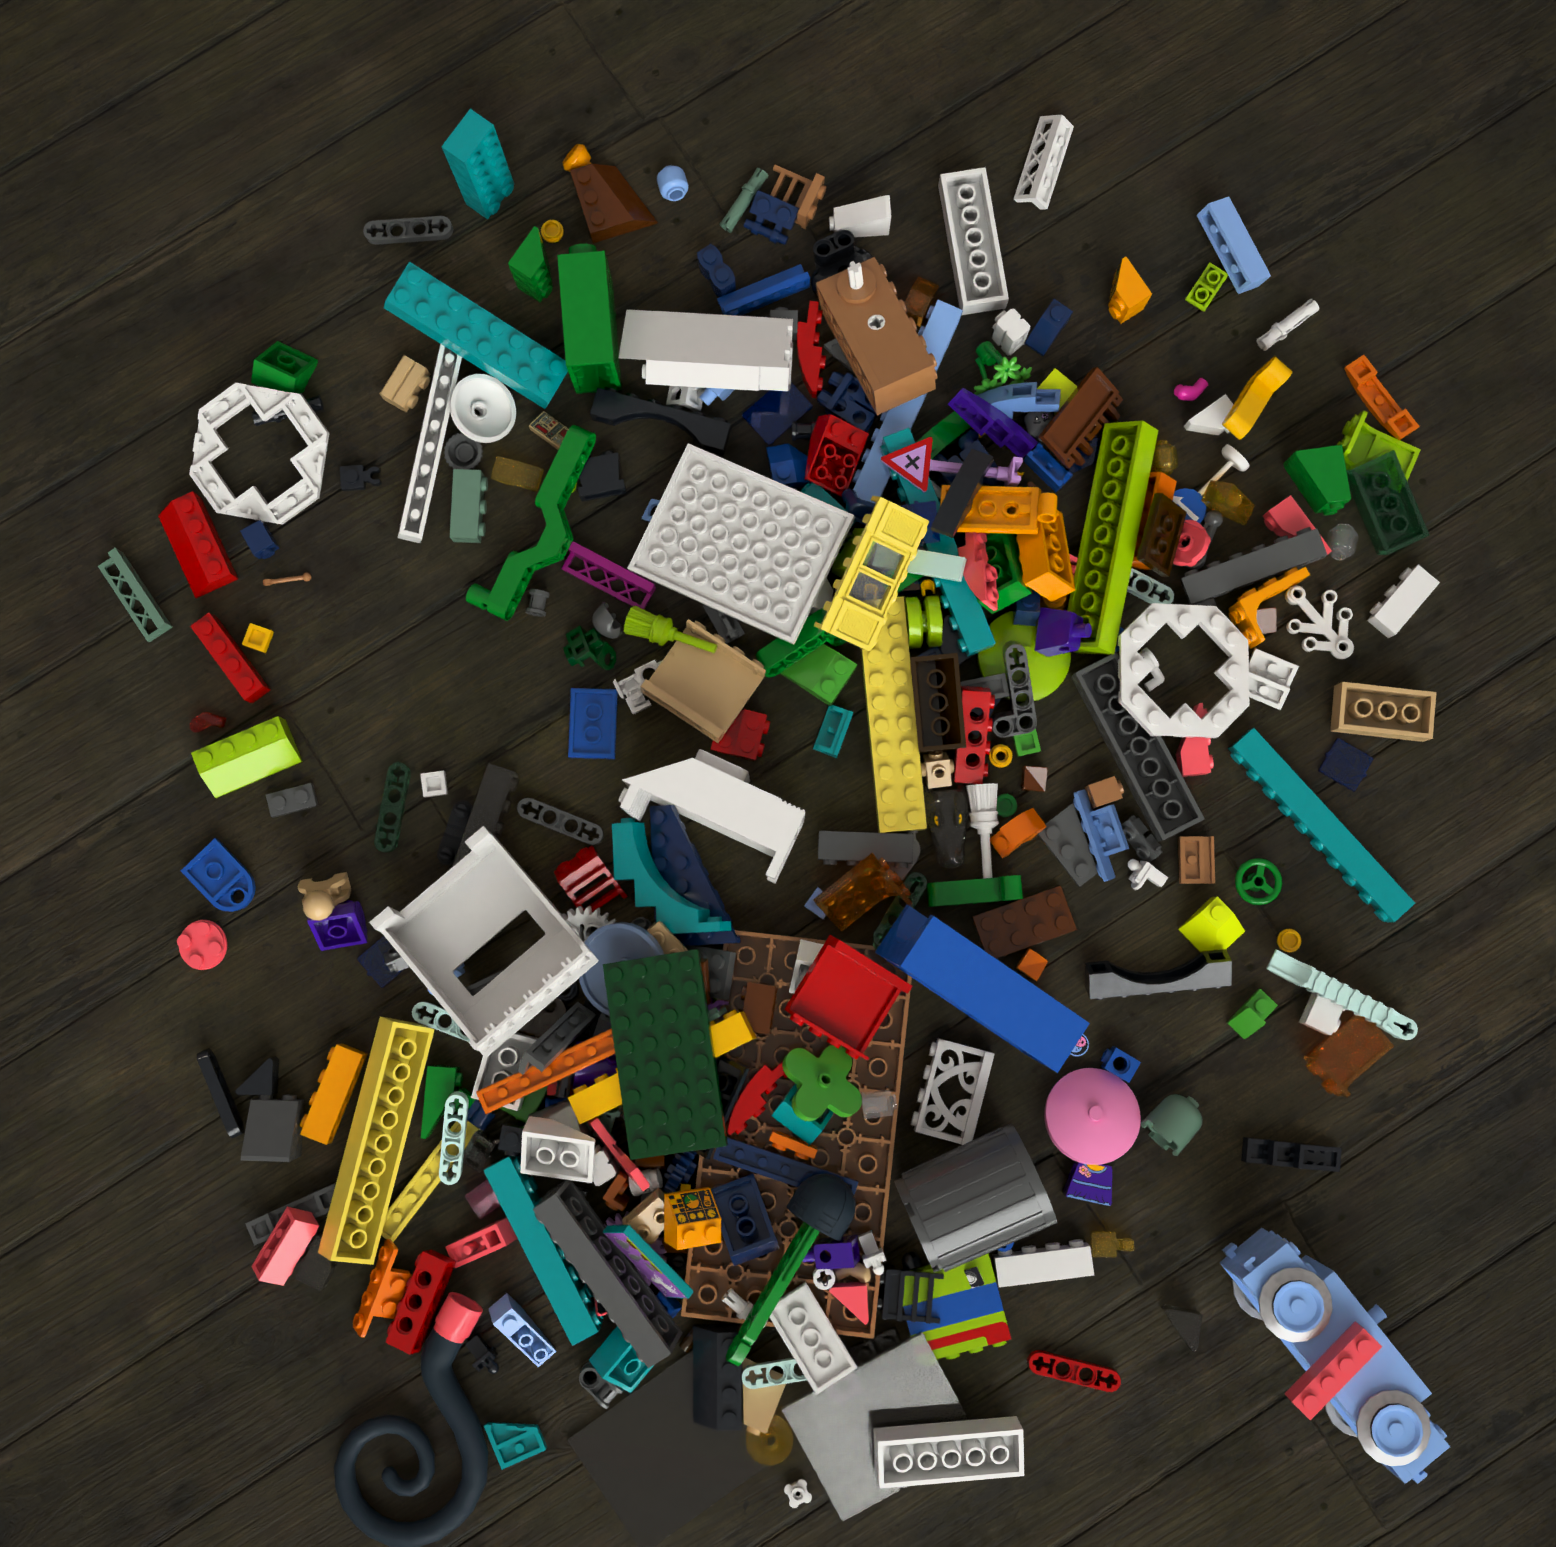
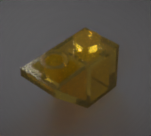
[1201,480,1255,526]

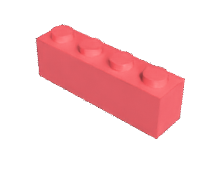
[1284,1322,1382,1420]

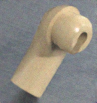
[834,1262,871,1283]

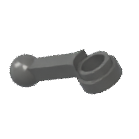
[1186,510,1223,570]

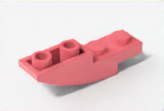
[958,532,999,611]

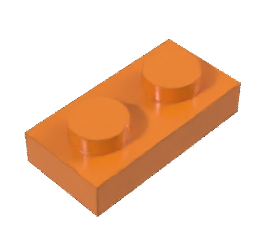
[769,1129,818,1160]

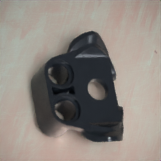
[811,230,873,294]

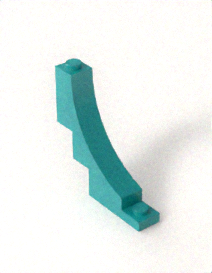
[612,818,731,934]

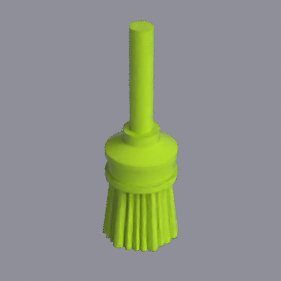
[623,606,717,653]

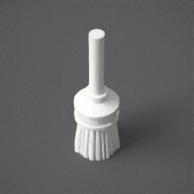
[966,783,999,879]

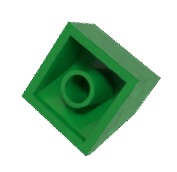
[251,341,318,394]

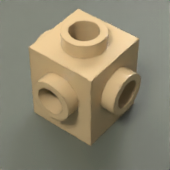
[920,751,955,789]

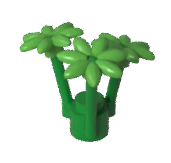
[974,341,1032,395]

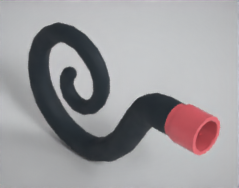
[334,1292,488,1547]

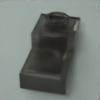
[849,1326,905,1371]

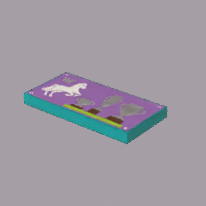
[603,1225,693,1299]

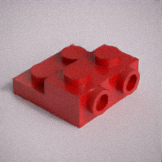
[711,709,771,762]

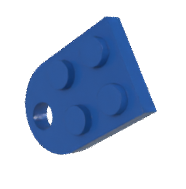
[181,838,256,912]

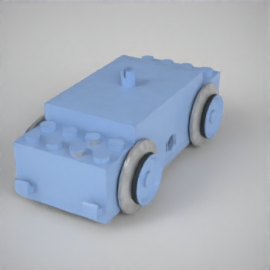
[1219,1228,1450,1484]

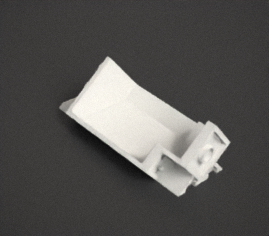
[618,310,793,391]

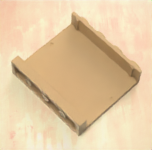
[640,619,766,743]

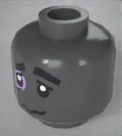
[1024,412,1054,441]

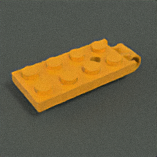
[940,485,1058,534]

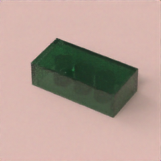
[1346,450,1429,555]

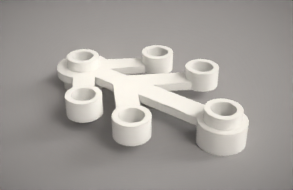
[1285,585,1354,659]

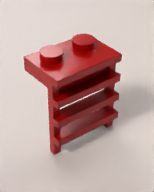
[554,846,628,912]

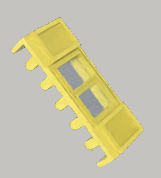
[814,496,929,652]

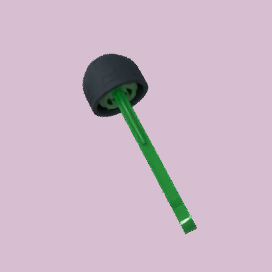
[726,1174,856,1366]

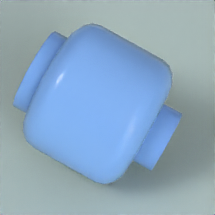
[657,165,689,201]

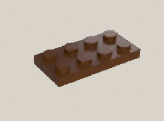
[972,886,1077,959]

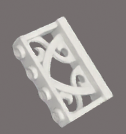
[911,1038,995,1145]

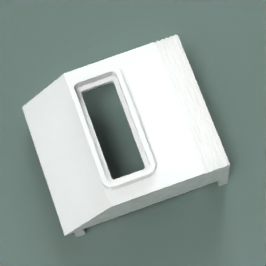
[619,749,805,884]
[369,826,599,1059]

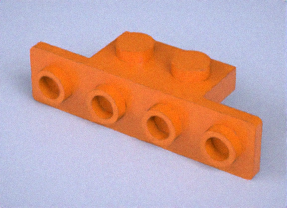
[353,1239,412,1338]

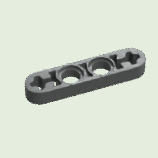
[363,216,453,245]
[517,798,604,845]

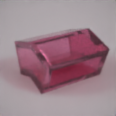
[465,1179,500,1219]

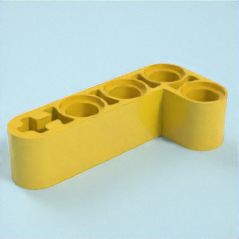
[1222,356,1293,440]

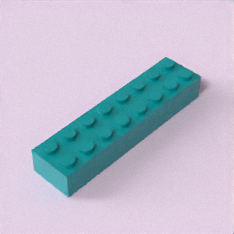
[384,262,568,409]
[483,1155,604,1346]

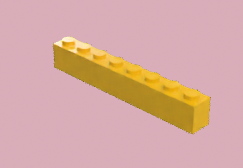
[568,1009,756,1124]

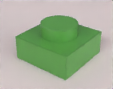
[1012,729,1041,757]

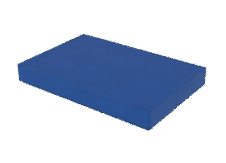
[568,688,618,759]

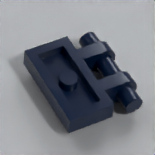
[744,190,800,245]

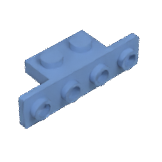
[1073,789,1129,882]

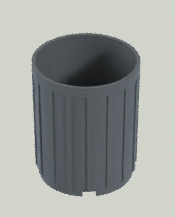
[894,1123,1057,1273]

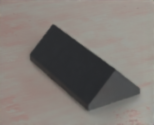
[694,1055,750,1159]

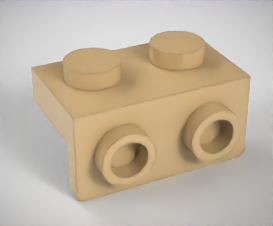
[647,921,688,954]

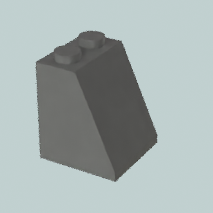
[241,1094,304,1162]

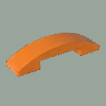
[1344,355,1420,440]

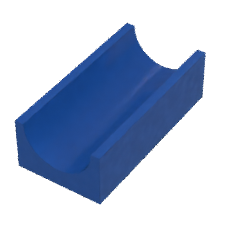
[875,904,1090,1073]

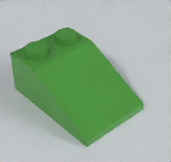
[780,644,857,706]

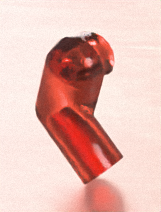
[189,712,226,733]

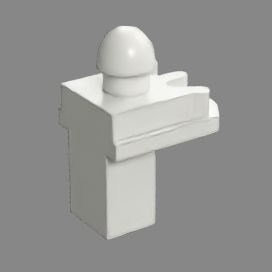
[1128,859,1168,890]
[858,1231,886,1275]

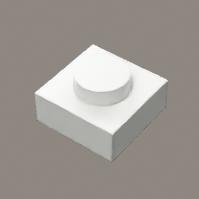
[421,770,448,798]

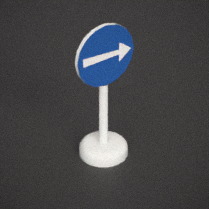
[1172,444,1250,523]

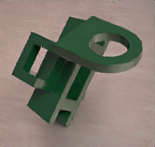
[563,625,616,670]

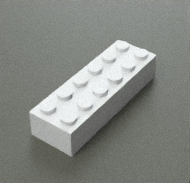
[938,167,1009,315]
[873,1416,1024,1488]

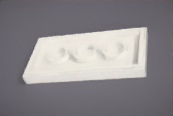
[770,1282,858,1395]

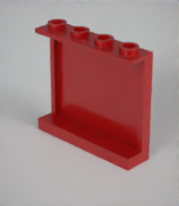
[784,935,912,1061]

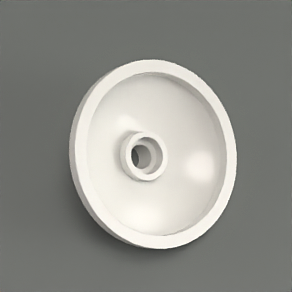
[449,374,516,443]

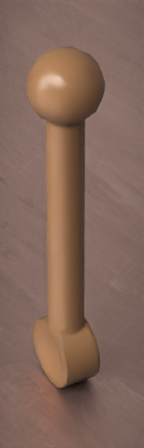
[263,572,312,586]

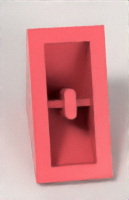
[829,1282,869,1325]

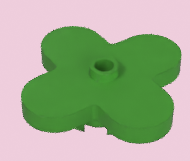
[782,1045,862,1121]

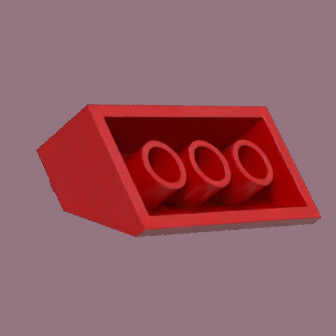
[158,491,238,599]

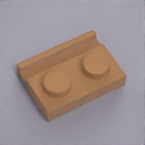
[1178,836,1215,884]

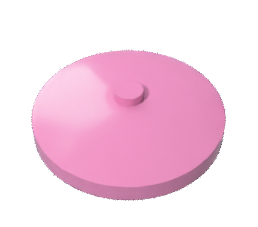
[1044,1068,1141,1165]

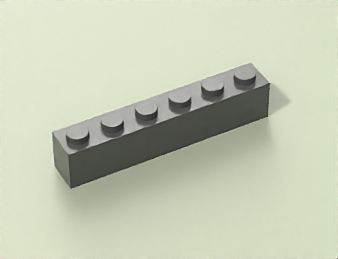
[1181,527,1327,605]

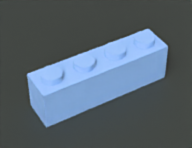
[1197,197,1271,294]

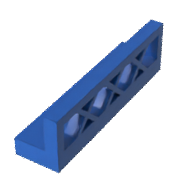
[717,264,810,316]

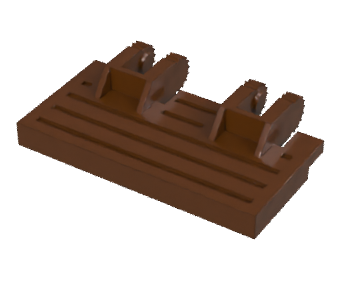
[1038,367,1123,468]

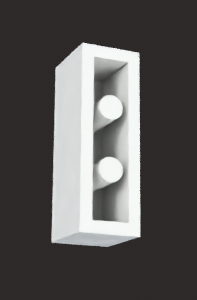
[1367,564,1440,638]

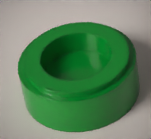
[996,794,1017,818]

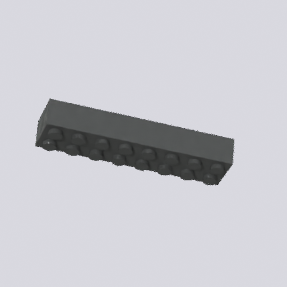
[1071,652,1205,842]
[533,1180,683,1369]

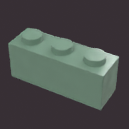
[450,469,488,543]

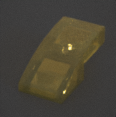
[490,456,544,492]

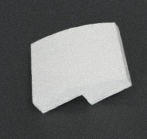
[1249,648,1299,710]

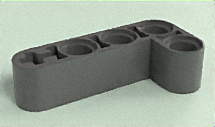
[992,640,1037,737]

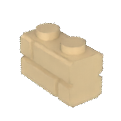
[380,355,431,413]

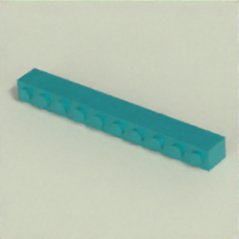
[880,428,996,657]
[1228,728,1415,923]

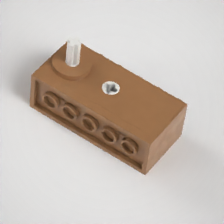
[816,257,938,415]

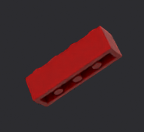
[190,613,271,704]

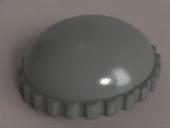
[444,433,483,470]

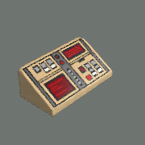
[529,411,568,450]

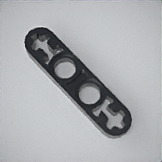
[197,1048,245,1138]

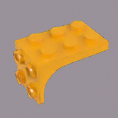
[1228,567,1310,649]

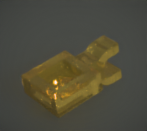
[1091,1231,1134,1257]

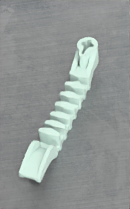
[1266,949,1418,1040]

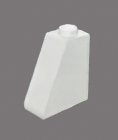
[829,195,891,237]

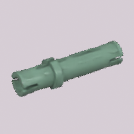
[719,168,769,233]

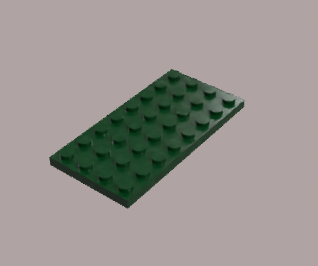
[603,949,728,1160]

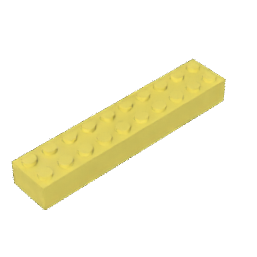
[859,596,927,833]
[318,1016,435,1265]

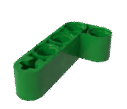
[756,608,847,677]
[927,875,1023,907]

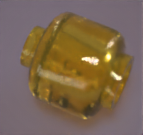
[1151,440,1178,475]

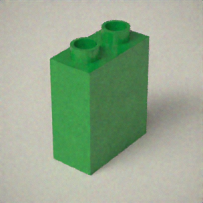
[557,244,622,394]

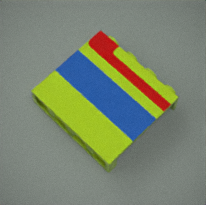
[903,1253,1011,1366]

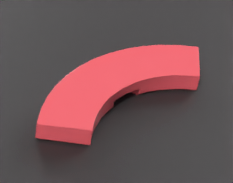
[587,1117,650,1192]

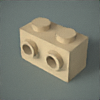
[622,1188,664,1244]

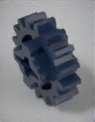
[663,1151,698,1193]

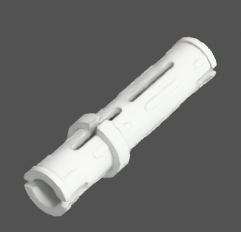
[1257,299,1319,351]

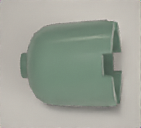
[1141,1094,1203,1156]

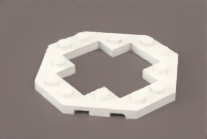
[189,383,329,524]
[1118,603,1249,738]

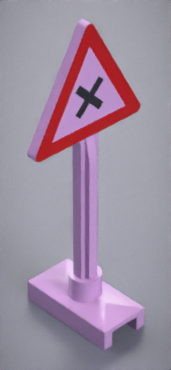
[881,437,1023,493]

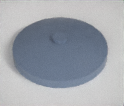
[579,922,664,1016]

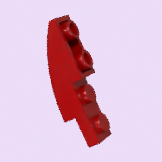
[797,301,826,398]
[727,1061,787,1135]

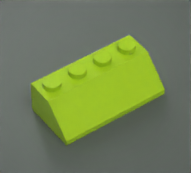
[191,716,303,798]

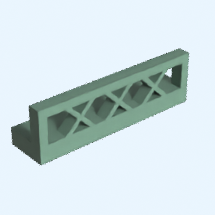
[98,548,172,642]

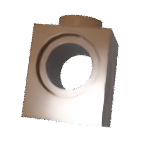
[1085,776,1124,809]

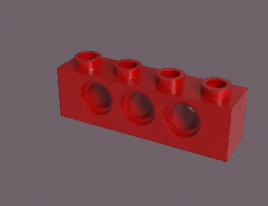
[953,686,995,784]
[385,1250,456,1355]

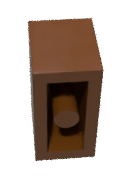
[738,981,778,1035]

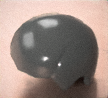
[592,602,623,639]

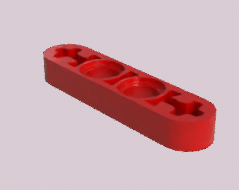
[1027,1350,1121,1392]

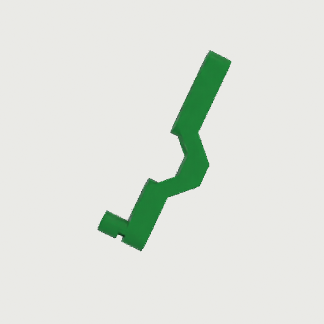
[466,425,596,621]

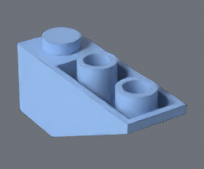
[488,1293,557,1367]

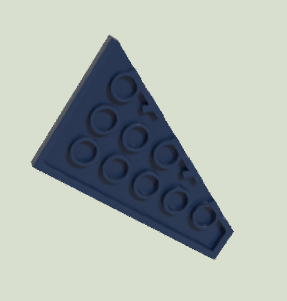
[650,805,741,946]

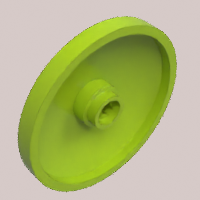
[977,611,1071,702]

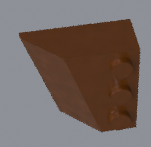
[570,163,658,243]

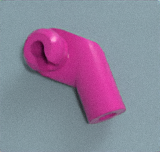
[1174,378,1208,401]

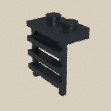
[877,1264,944,1324]

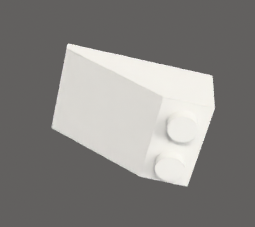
[520,1116,595,1183]

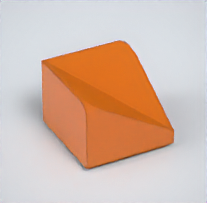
[1016,948,1048,981]

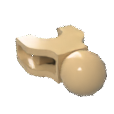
[298,872,351,921]

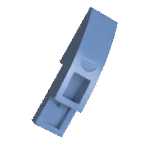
[977,382,1061,419]

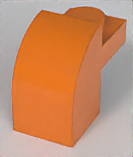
[990,808,1047,858]

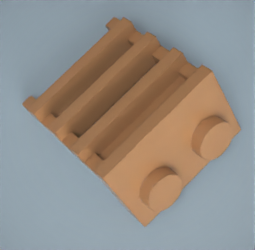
[770,165,827,229]

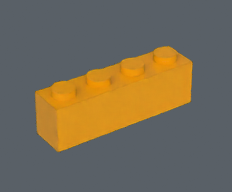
[300,1043,368,1145]

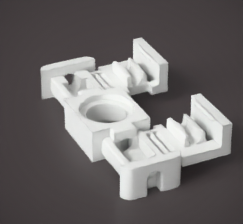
[613,660,663,715]

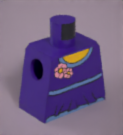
[1063,1161,1112,1206]

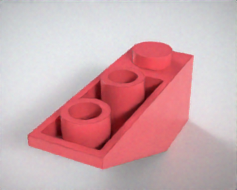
[1175,703,1214,777]

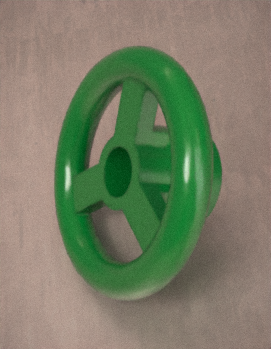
[1235,858,1282,905]

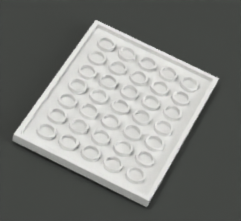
[627,443,855,645]

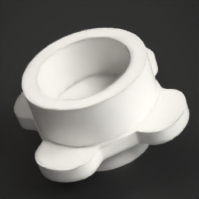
[784,1479,812,1508]

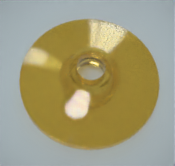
[746,1415,793,1466]

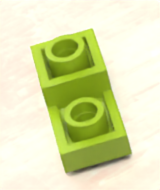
[1185,262,1228,312]

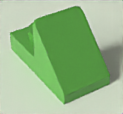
[1227,989,1278,1039]

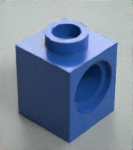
[1100,1046,1141,1083]

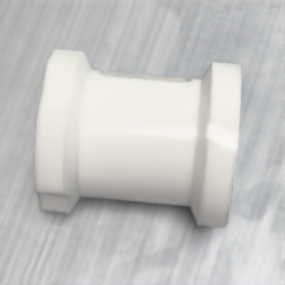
[813,1268,835,1290]

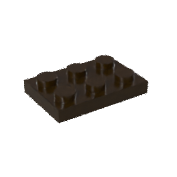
[1137,493,1187,577]

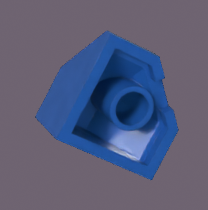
[766,443,812,489]

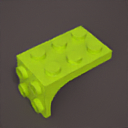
[1337,410,1421,493]

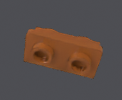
[603,1167,630,1211]

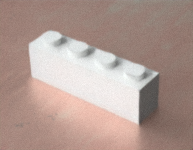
[992,1239,1094,1287]

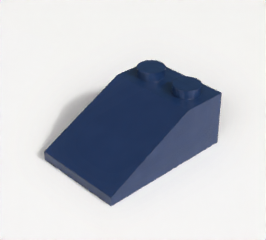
[711,1174,780,1266]

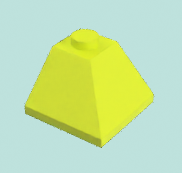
[1178,896,1245,953]

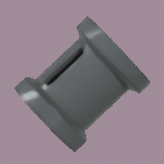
[525,589,550,617]

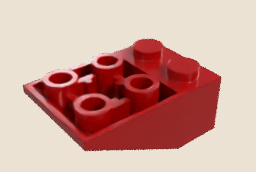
[805,414,869,497]

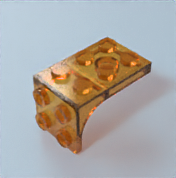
[813,852,913,932]
[1303,1014,1394,1098]

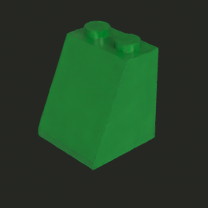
[1283,445,1351,516]

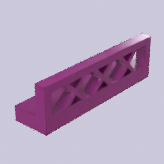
[561,542,656,610]

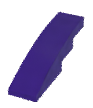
[948,388,1038,458]

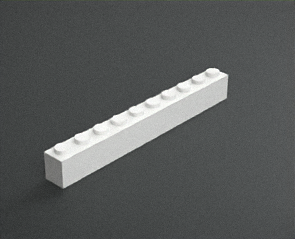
[397,344,462,543]

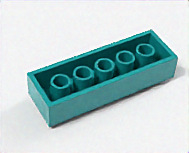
[441,109,514,219]

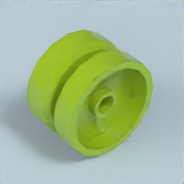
[904,595,943,649]

